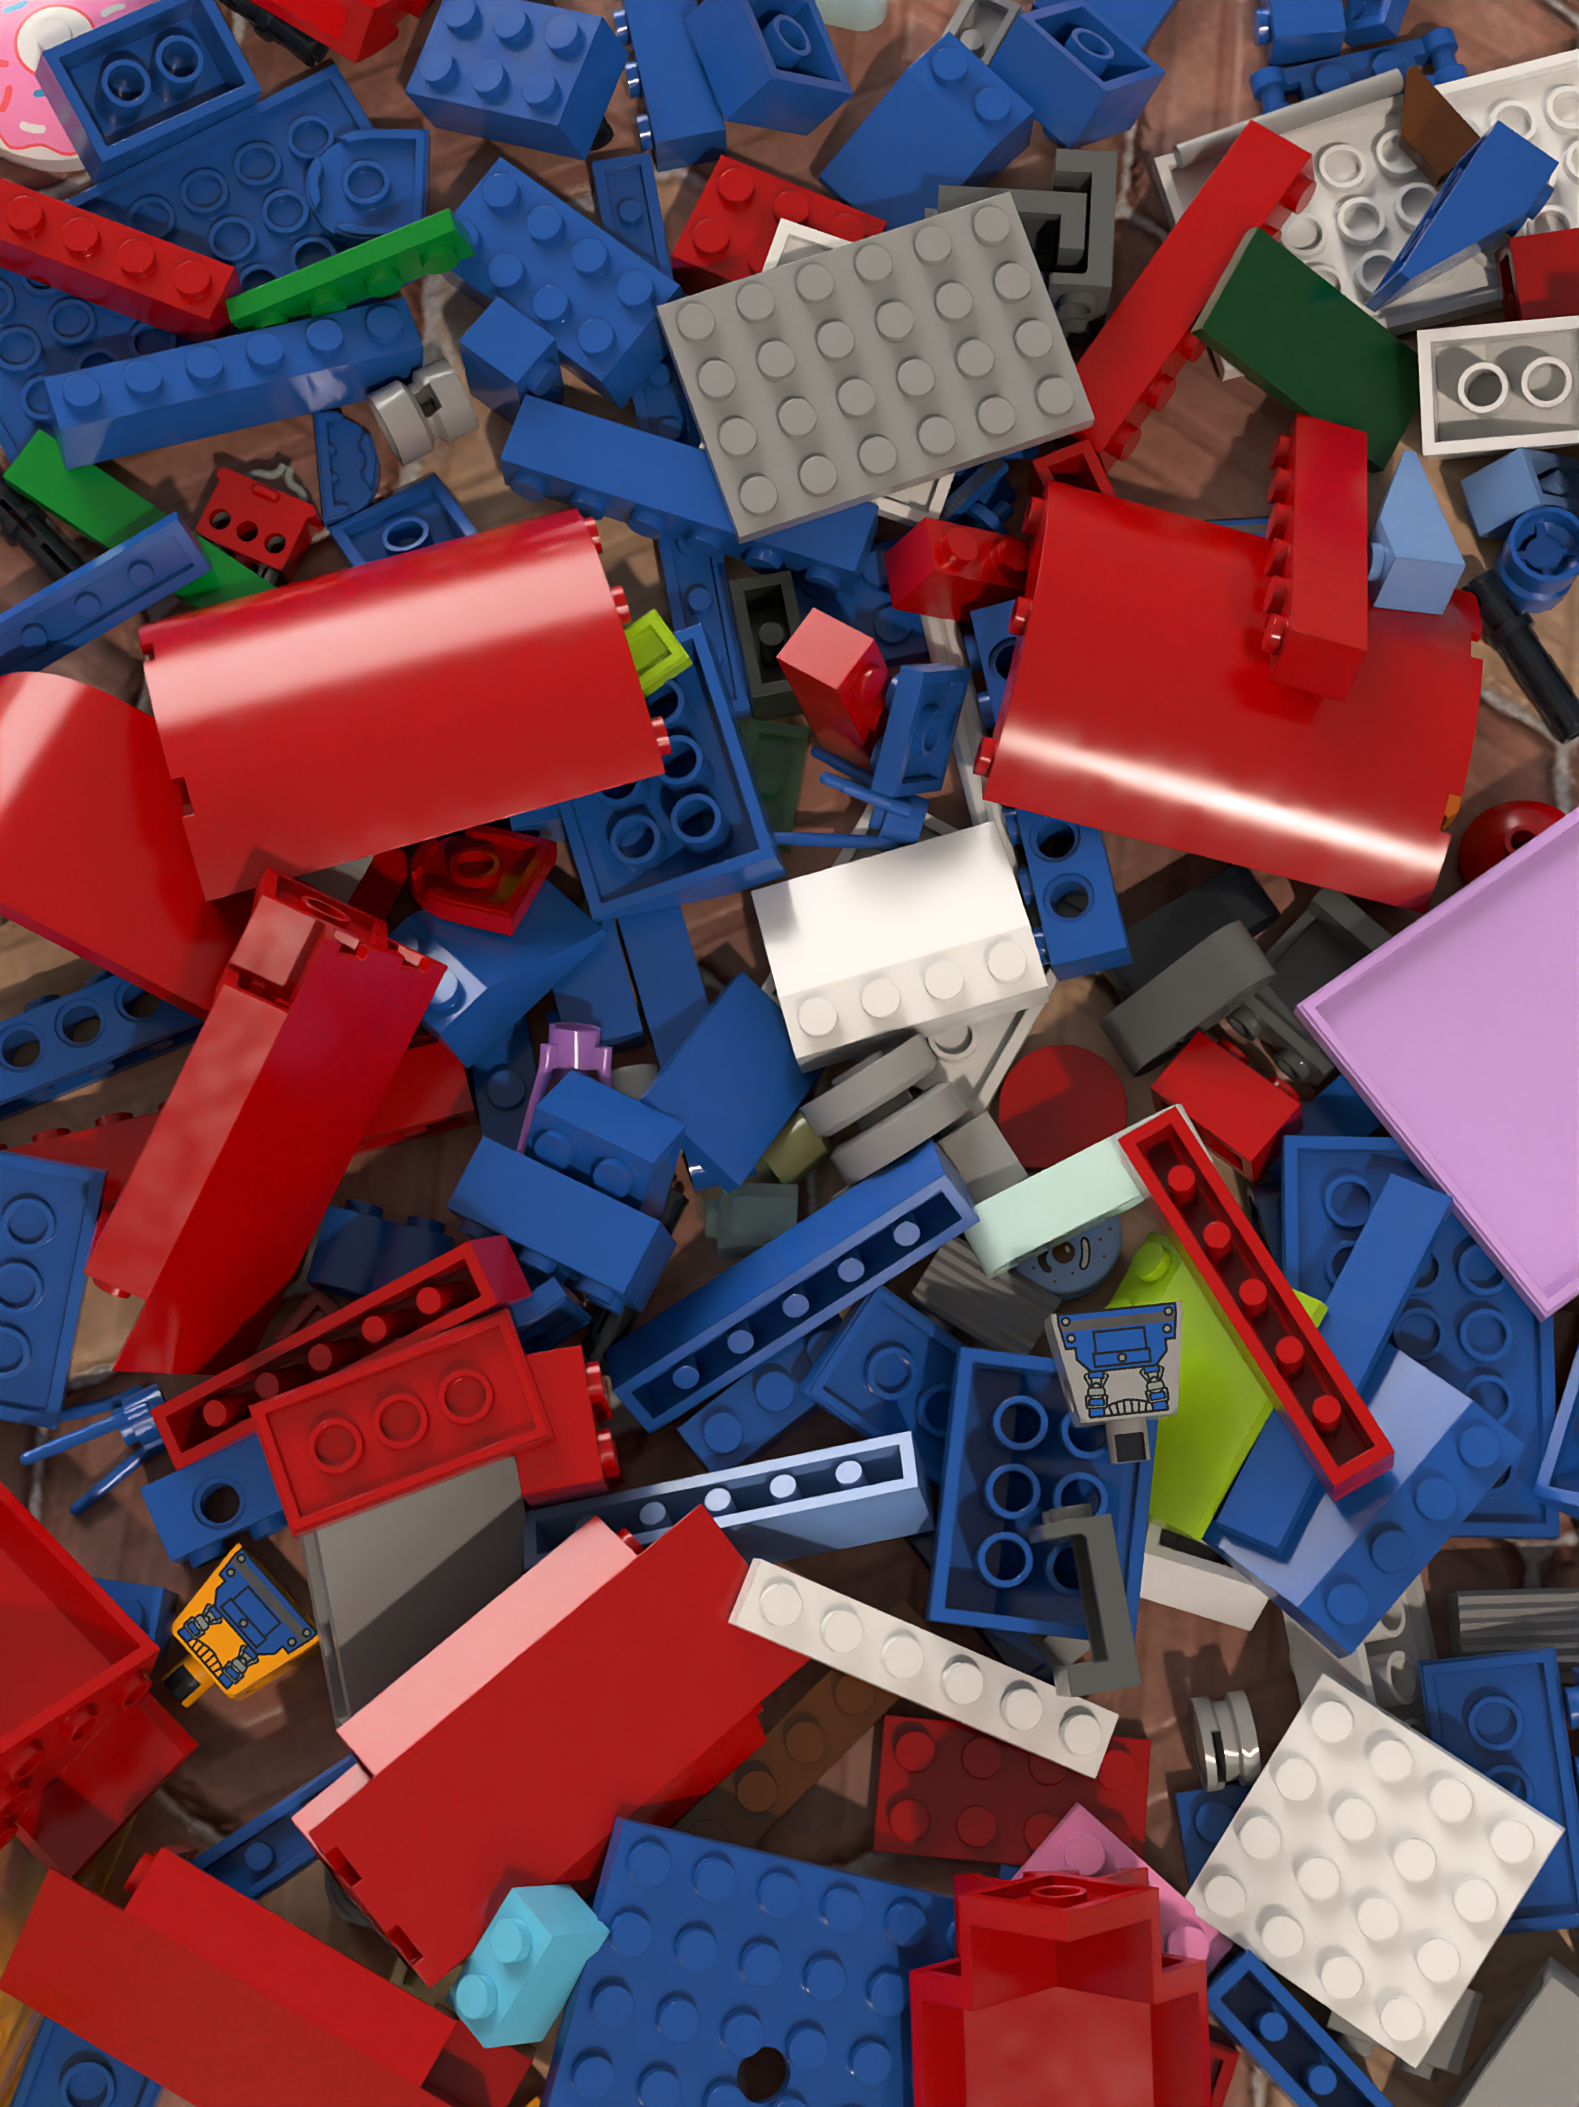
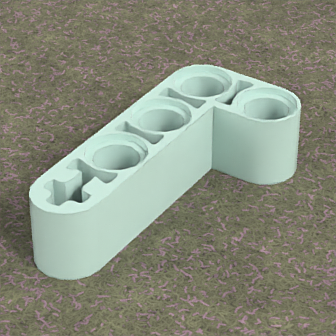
[963,1104,1213,1278]

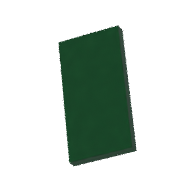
[1191,226,1420,473]

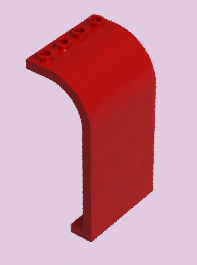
[0,672,412,1022]

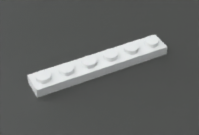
[727,1558,1119,1779]

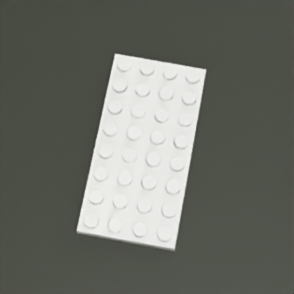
[1151,49,1579,381]

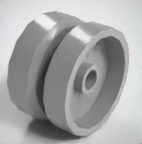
[799,1033,969,1186]

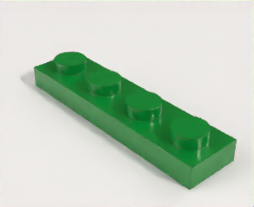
[225,208,476,333]

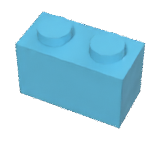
[445,1884,610,2048]

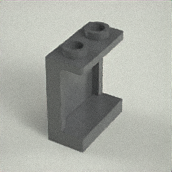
[1047,148,1118,346]
[924,185,1087,274]
[1225,888,1393,1089]
[1028,1503,1142,1697]

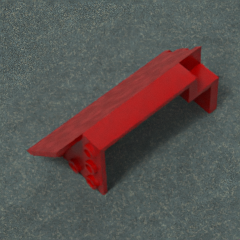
[83,866,448,1376]
[0,1482,199,1880]
[290,1503,811,1989]
[0,1842,536,2107]
[909,1867,1212,2107]

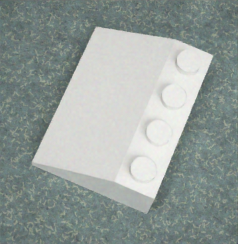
[751,820,1049,1073]

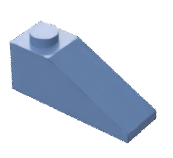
[1367,450,1466,615]

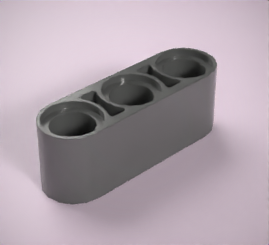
[1099,920,1277,1077]

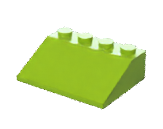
[1104,1232,1329,1542]

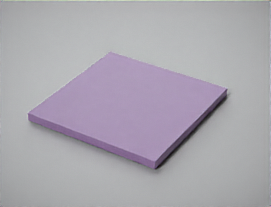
[1293,807,1579,1322]

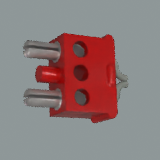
[194,463,325,585]

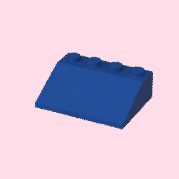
[558,623,787,922]
[1202,1342,1526,1659]
[924,1347,1158,1643]

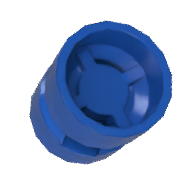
[1492,506,1579,614]

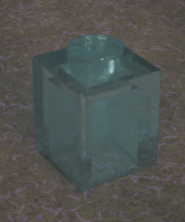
[705,1182,799,1258]

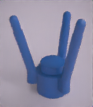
[774,746,930,852]
[20,1383,167,1516]

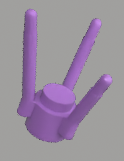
[516,1022,615,1155]

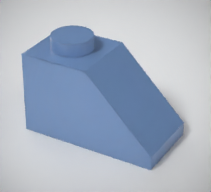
[1460,447,1579,541]

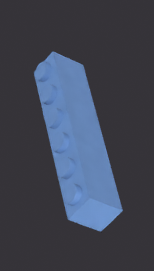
[523,1431,935,1572]

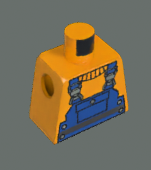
[161,1543,321,1708]

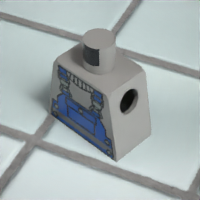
[1044,1301,1182,1464]

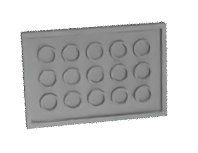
[657,191,1095,544]

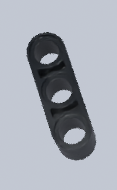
[1102,865,1281,1002]

